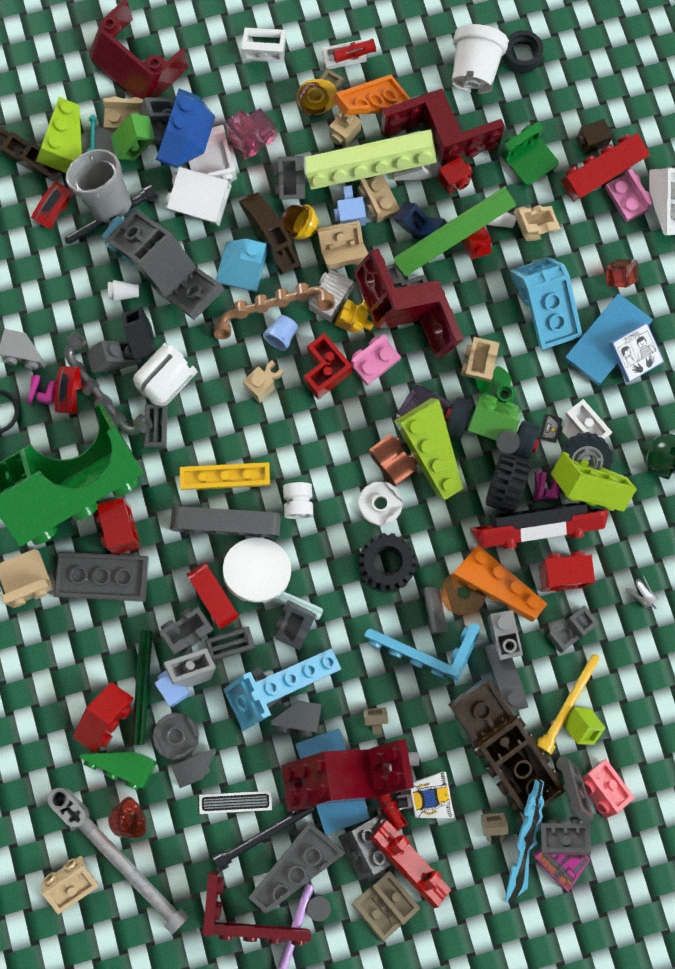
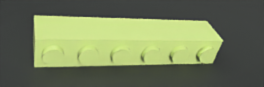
[305,130,437,190]

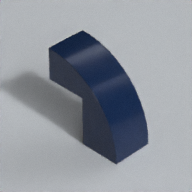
[393,202,448,240]

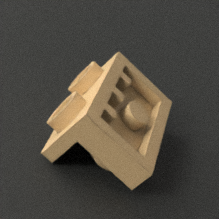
[103,96,143,132]
[357,174,400,223]
[41,856,99,914]

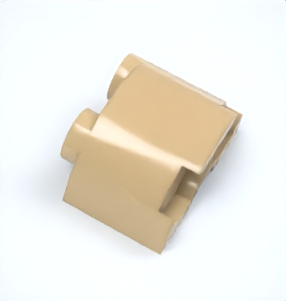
[514,205,561,241]
[461,337,500,382]

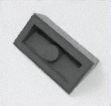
[422,587,448,635]

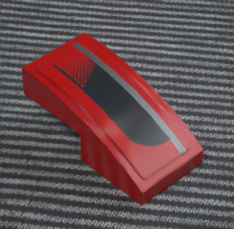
[31,181,73,229]
[54,366,82,413]

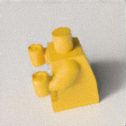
[334,299,374,333]

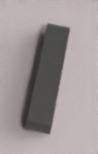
[170,506,281,538]

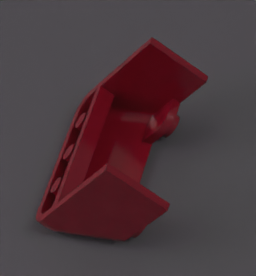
[89,0,189,99]

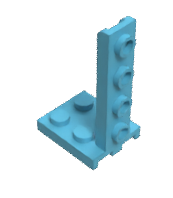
[364,622,480,682]
[223,648,341,731]

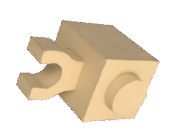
[329,110,361,148]
[243,360,284,403]

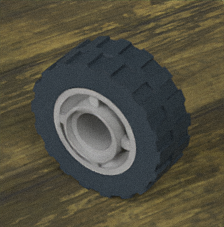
[561,432,613,470]

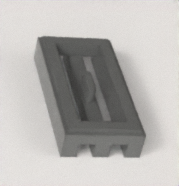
[144,404,168,449]
[205,626,256,662]

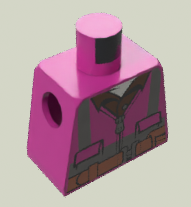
[532,848,590,891]

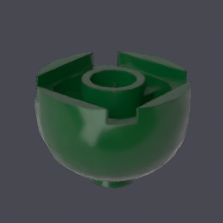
[643,434,675,480]

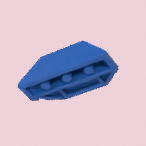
[156,88,215,168]

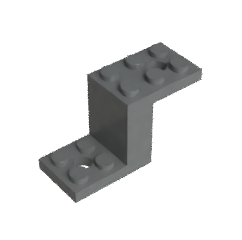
[105,209,225,320]

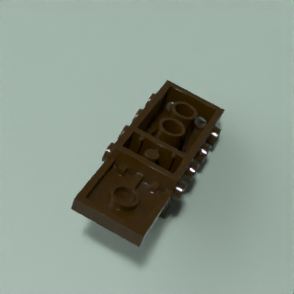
[448,676,565,816]

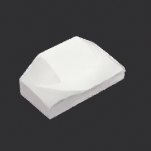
[562,399,612,439]

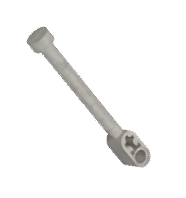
[47,787,190,935]

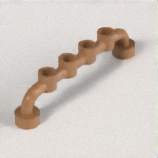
[213,283,335,340]

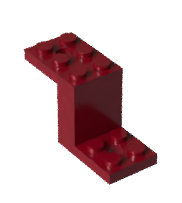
[381,88,505,166]
[353,249,464,360]
[281,739,414,812]

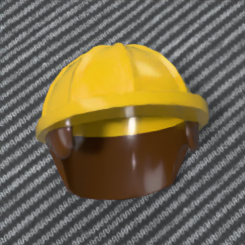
[297,79,338,116]
[281,204,319,240]

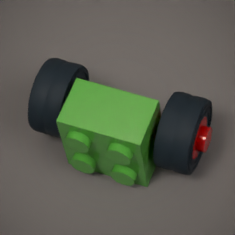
[445,395,540,460]

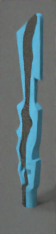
[505,779,544,903]

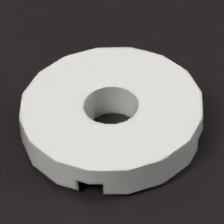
[358,481,403,526]

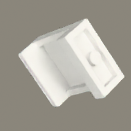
[189,125,237,183]
[166,167,232,226]

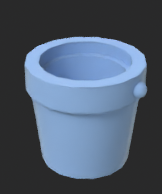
[263,315,298,351]

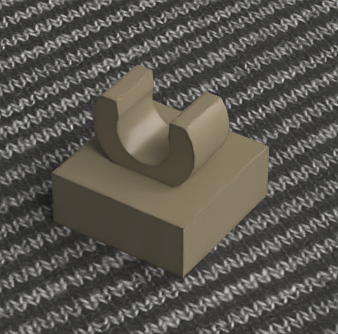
[363,707,388,735]
[481,813,508,842]

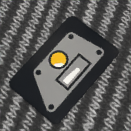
[539,414,562,443]

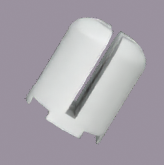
[133,343,198,407]

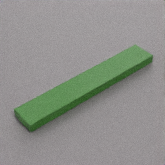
[393,186,517,277]

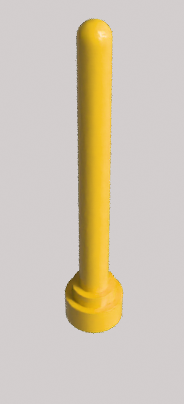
[536,654,599,755]

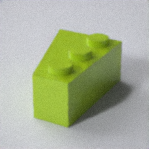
[36,97,82,173]
[551,452,637,511]

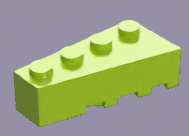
[394,398,464,500]

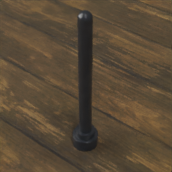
[65,183,158,244]
[212,806,316,872]

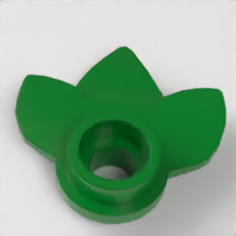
[475,366,516,404]

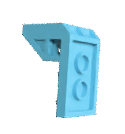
[510,257,583,350]

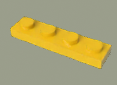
[180,462,270,491]

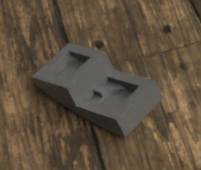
[547,605,599,653]

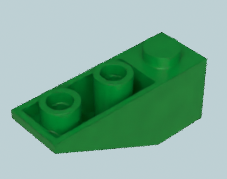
[79,752,158,790]

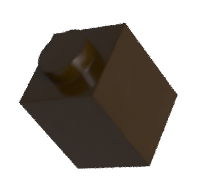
[576,119,612,155]

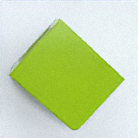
[564,707,606,745]

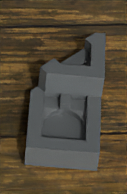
[171,748,216,788]

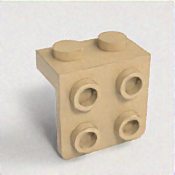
[317,220,368,270]
[0,549,54,608]

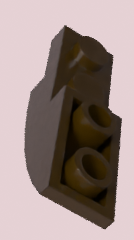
[239,192,301,275]

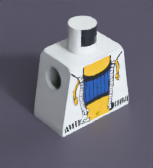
[397,772,454,818]

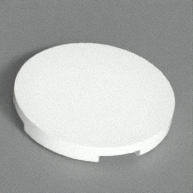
[223,538,291,603]

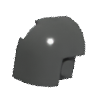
[140,98,174,144]

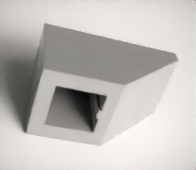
[0,329,46,370]
[487,610,523,660]

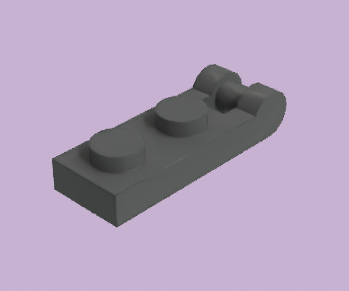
[556,757,594,823]

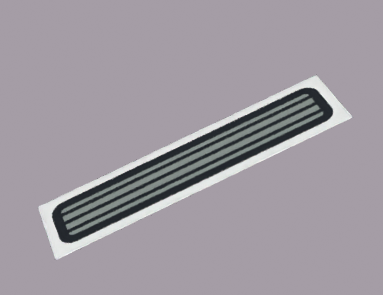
[199,791,272,814]

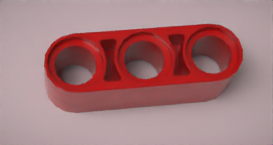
[186,562,239,629]

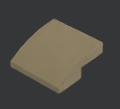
[351,870,421,942]

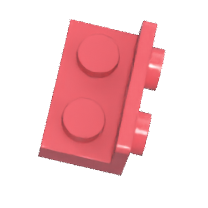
[582,759,635,818]

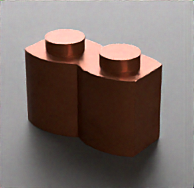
[368,434,418,487]

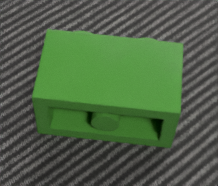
[111,113,155,161]

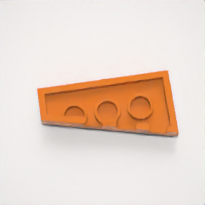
[332,75,411,115]
[450,545,547,622]

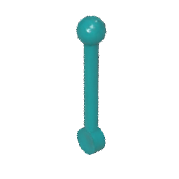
[87,115,97,156]

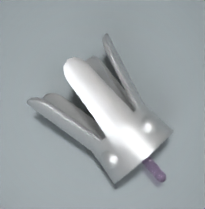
[626,576,658,609]

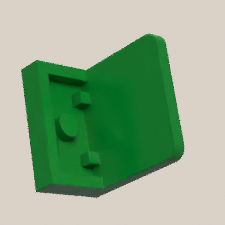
[501,121,559,186]

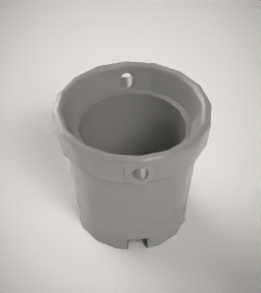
[66,149,131,222]

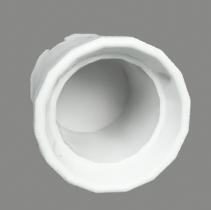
[451,24,509,94]

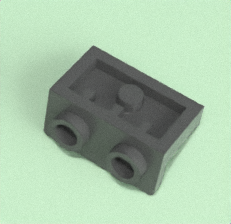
[541,820,591,855]

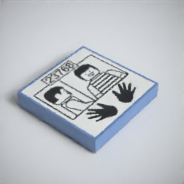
[609,323,664,382]

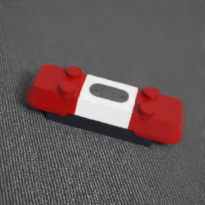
[470,502,608,549]

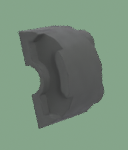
[274,156,305,200]
[275,600,316,650]
[159,607,213,655]

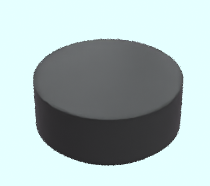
[496,430,520,454]
[307,896,331,921]

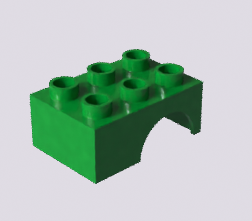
[0,403,144,547]

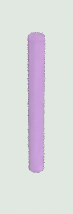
[277,883,314,969]

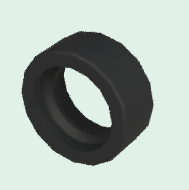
[503,30,543,74]

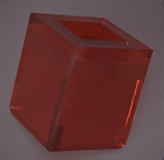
[606,259,638,288]

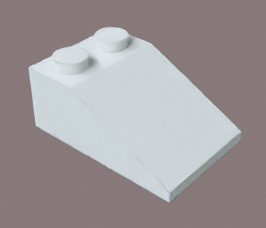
[649,168,675,235]

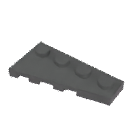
[248,822,346,914]

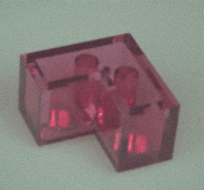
[225,108,277,160]

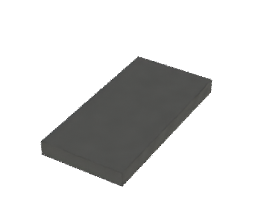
[54,552,149,602]

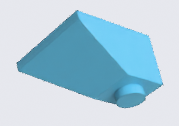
[216,239,268,293]

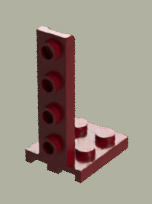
[203,870,311,946]

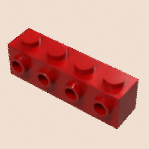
[560,133,650,202]

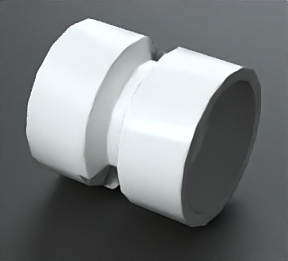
[283,482,313,519]

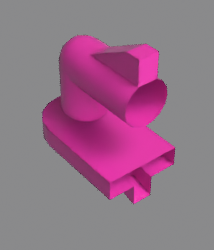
[27,375,56,405]
[533,472,562,502]

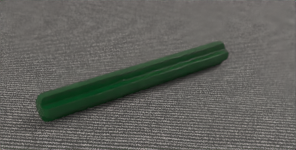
[131,630,153,745]

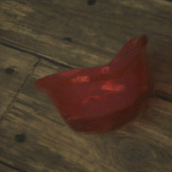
[108,797,147,839]

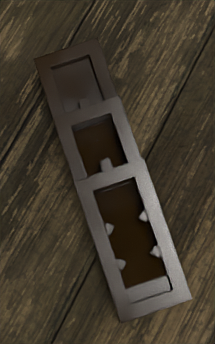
[0,127,63,182]

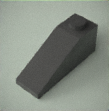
[484,644,529,712]

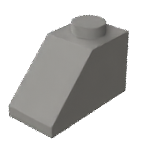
[163,648,216,687]

